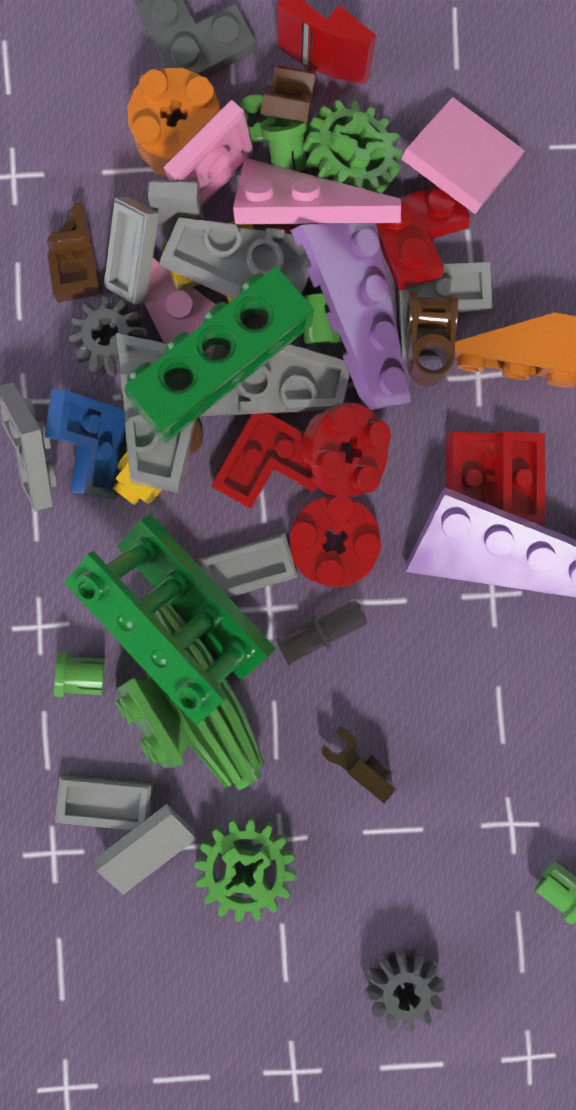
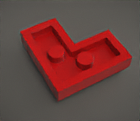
[376,186,471,291]
[211,413,317,510]

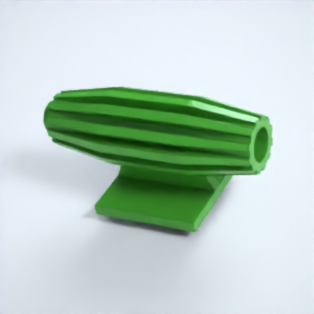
[115,603,265,791]

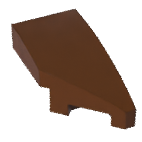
[260,66,317,122]
[47,202,102,303]

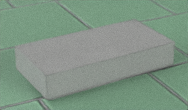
[148,180,204,234]
[104,196,159,304]
[197,533,298,598]
[55,774,153,830]
[93,804,197,895]

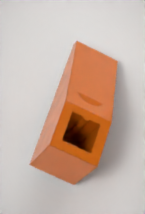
[454,312,576,388]

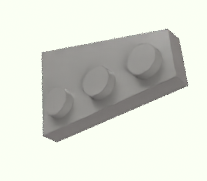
[159,218,312,299]
[116,333,210,493]
[201,344,350,416]

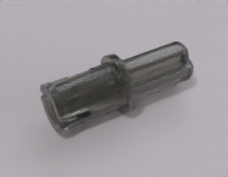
[276,601,367,665]

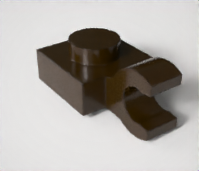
[321,726,396,804]

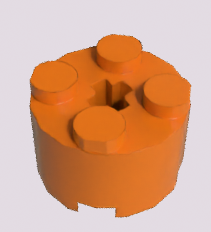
[127,68,221,177]

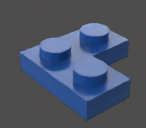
[45,390,126,500]

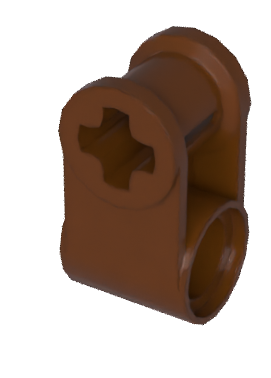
[406,292,458,387]

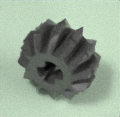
[68,296,148,377]
[365,946,445,1033]

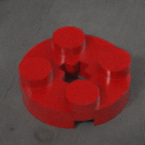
[302,403,391,497]
[290,496,381,587]

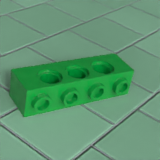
[124,266,314,444]

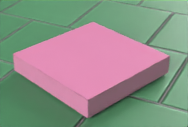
[401,97,525,214]
[163,100,254,207]

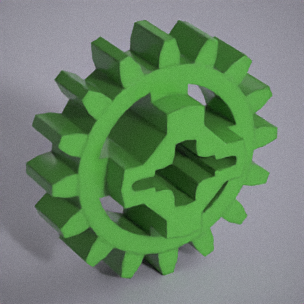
[302,100,403,194]
[194,816,296,922]

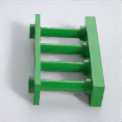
[64,513,276,726]

